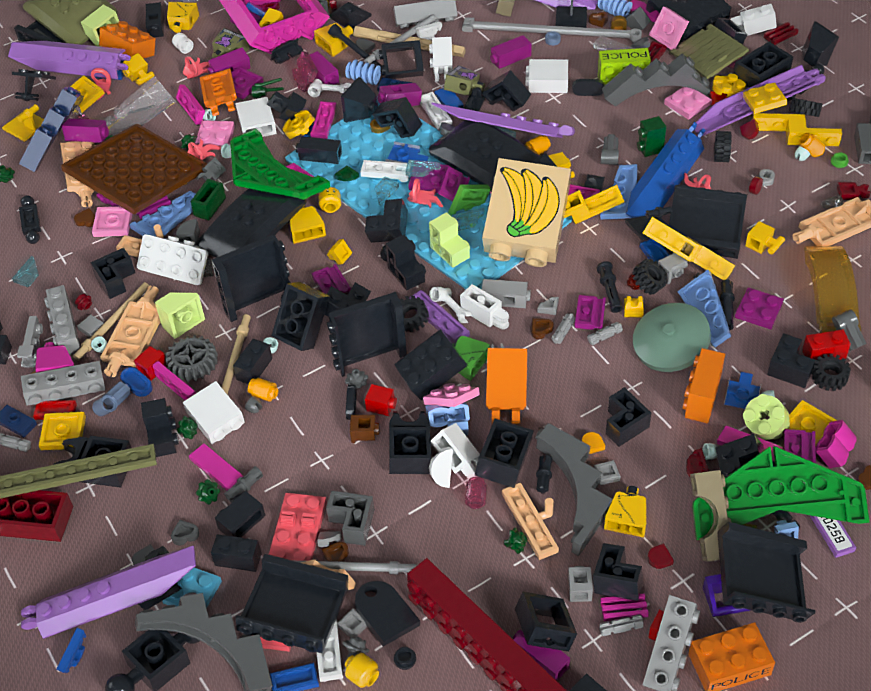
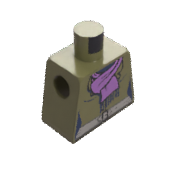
[212,28,250,58]
[444,65,485,95]

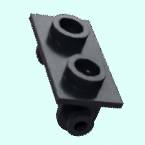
[270,38,303,64]
[464,87,485,111]

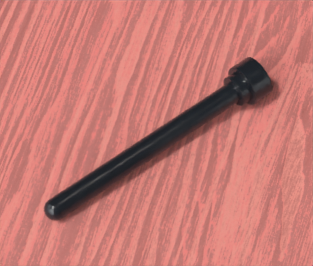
[328,24,381,68]

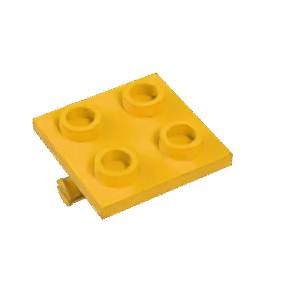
[2,104,44,142]

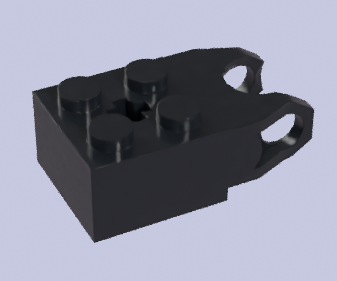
[389,411,431,474]
[53,435,132,488]

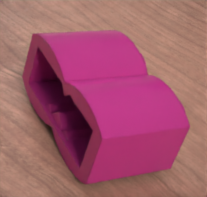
[816,420,857,468]

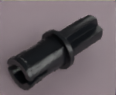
[536,455,552,494]

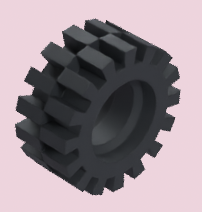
[789,97,823,117]
[714,131,732,162]
[632,258,667,295]
[400,296,429,332]
[812,354,851,391]

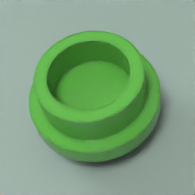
[831,152,849,168]

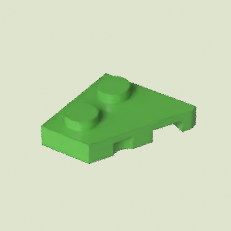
[448,185,491,217]

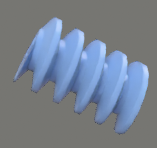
[597,0,633,17]
[345,59,381,85]

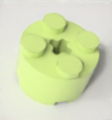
[743,394,790,440]

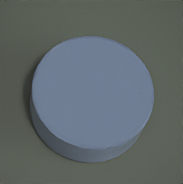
[545,31,561,46]

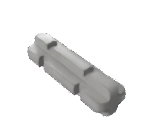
[551,313,576,344]
[587,322,623,345]
[0,433,31,452]
[599,615,644,636]

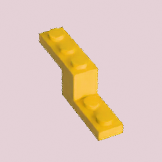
[752,113,842,146]
[564,185,624,224]
[643,217,736,280]

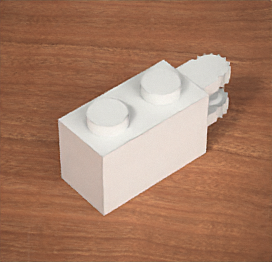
[730,4,777,36]
[429,37,453,82]
[460,284,509,329]
[431,423,480,481]

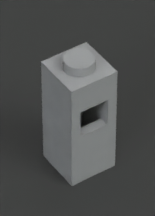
[482,279,531,308]

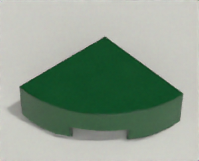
[335,165,359,181]

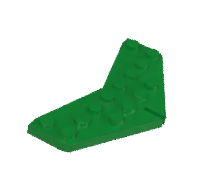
[230,129,330,200]
[692,446,870,540]

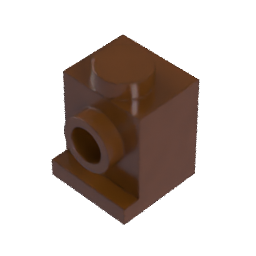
[350,415,380,443]

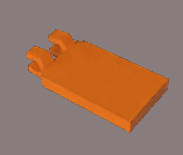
[200,69,237,116]
[486,348,527,424]

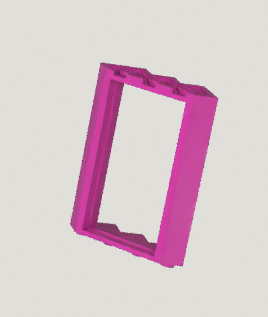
[219,0,330,54]

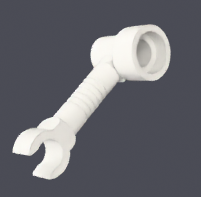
[308,79,351,97]
[430,287,472,323]

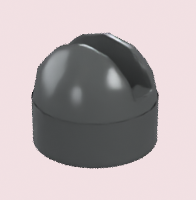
[245,396,262,414]

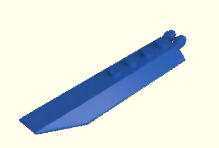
[626,122,706,218]

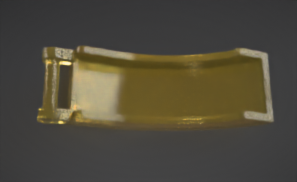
[804,246,861,333]

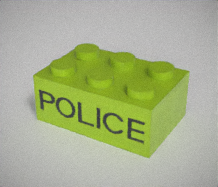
[597,48,651,86]

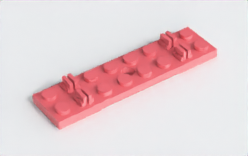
[252,493,327,652]

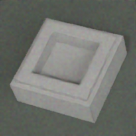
[77,315,104,337]
[594,460,621,485]
[337,609,367,638]

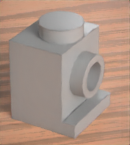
[658,253,688,284]
[568,566,593,602]

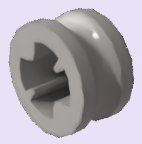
[759,169,775,186]

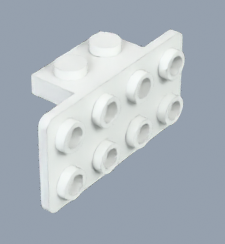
[137,235,208,285]

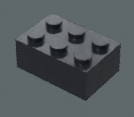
[734,42,793,88]
[271,282,330,351]
[394,329,468,401]
[475,419,534,488]

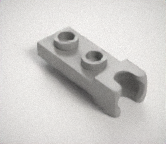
[17,316,43,368]

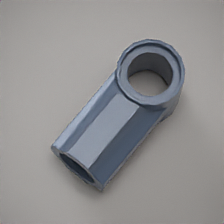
[92,381,131,416]

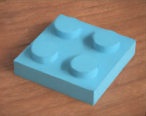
[162,568,222,608]

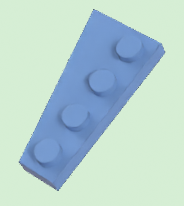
[600,164,638,220]
[129,191,196,237]
[677,270,731,348]

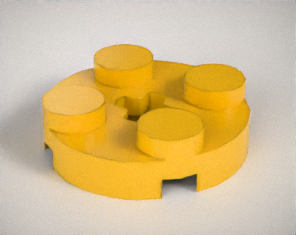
[712,74,746,97]
[283,110,315,139]

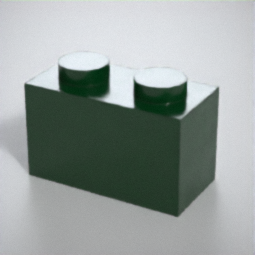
[637,116,667,157]
[190,179,226,221]

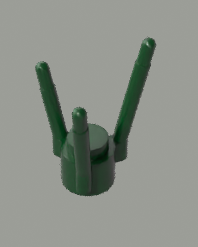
[252,78,284,100]

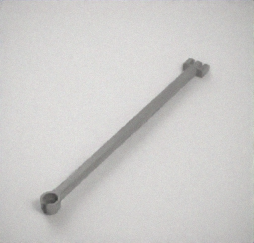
[462,17,642,43]

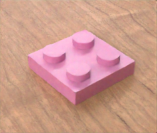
[649,6,689,50]
[664,87,712,120]
[195,120,235,147]
[92,206,132,237]
[423,383,480,407]

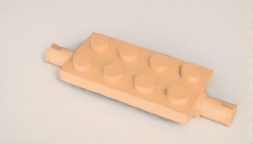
[60,141,95,207]
[793,197,871,250]
[100,286,160,377]

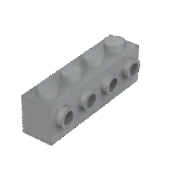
[393,0,458,29]
[44,285,81,355]
[21,361,105,406]
[643,595,700,691]

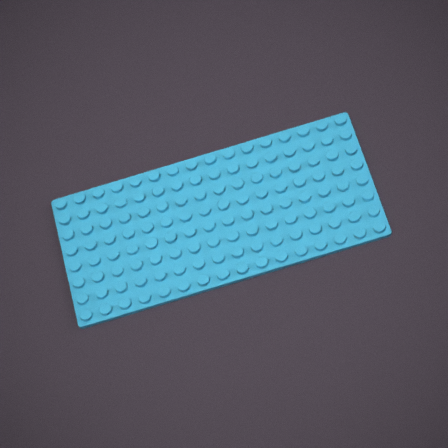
[285,99,573,290]

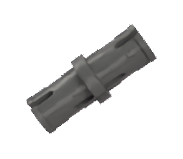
[224,466,263,503]

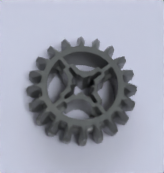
[165,335,218,383]

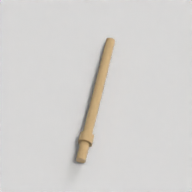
[73,282,149,361]
[221,314,251,394]

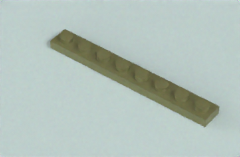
[0,444,157,498]

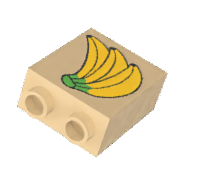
[482,158,571,267]

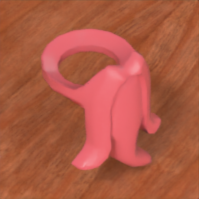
[183,56,209,79]
[91,68,112,100]
[188,139,221,161]
[684,173,711,189]
[407,178,443,208]

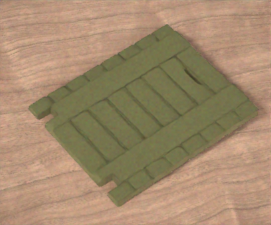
[669,24,749,79]

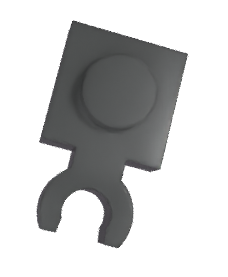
[196,158,226,182]

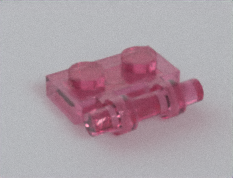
[292,51,318,92]

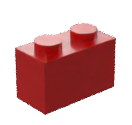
[802,329,851,361]

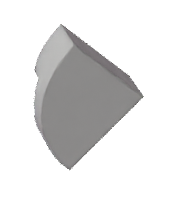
[537,297,559,315]
[318,531,341,547]

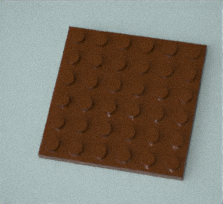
[61,124,207,215]

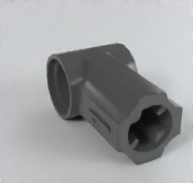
[601,134,619,165]
[832,309,867,351]

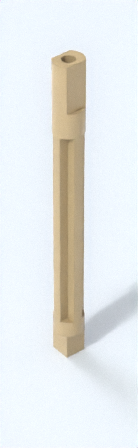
[353,26,466,57]

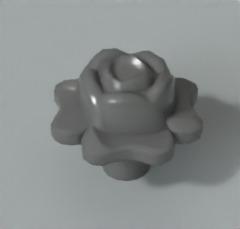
[345,369,368,388]
[342,636,369,658]

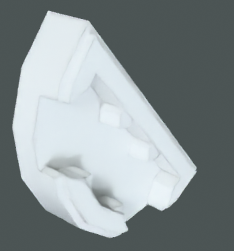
[416,22,442,40]
[429,447,453,488]

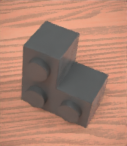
[326,491,375,546]

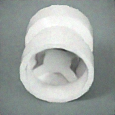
[172,33,194,54]

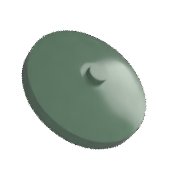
[633,303,711,372]

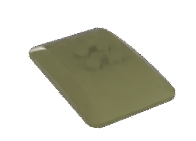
[23,0,118,45]

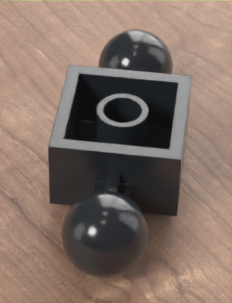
[105,630,200,691]

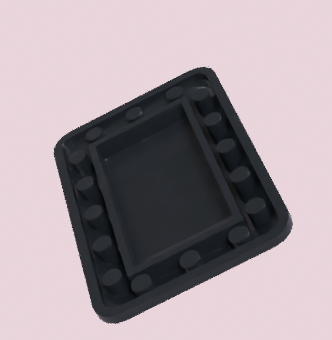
[429,120,541,192]
[195,188,307,258]

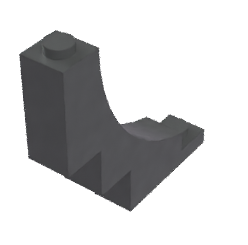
[535,423,613,556]

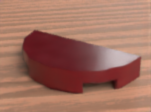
[686,448,709,477]

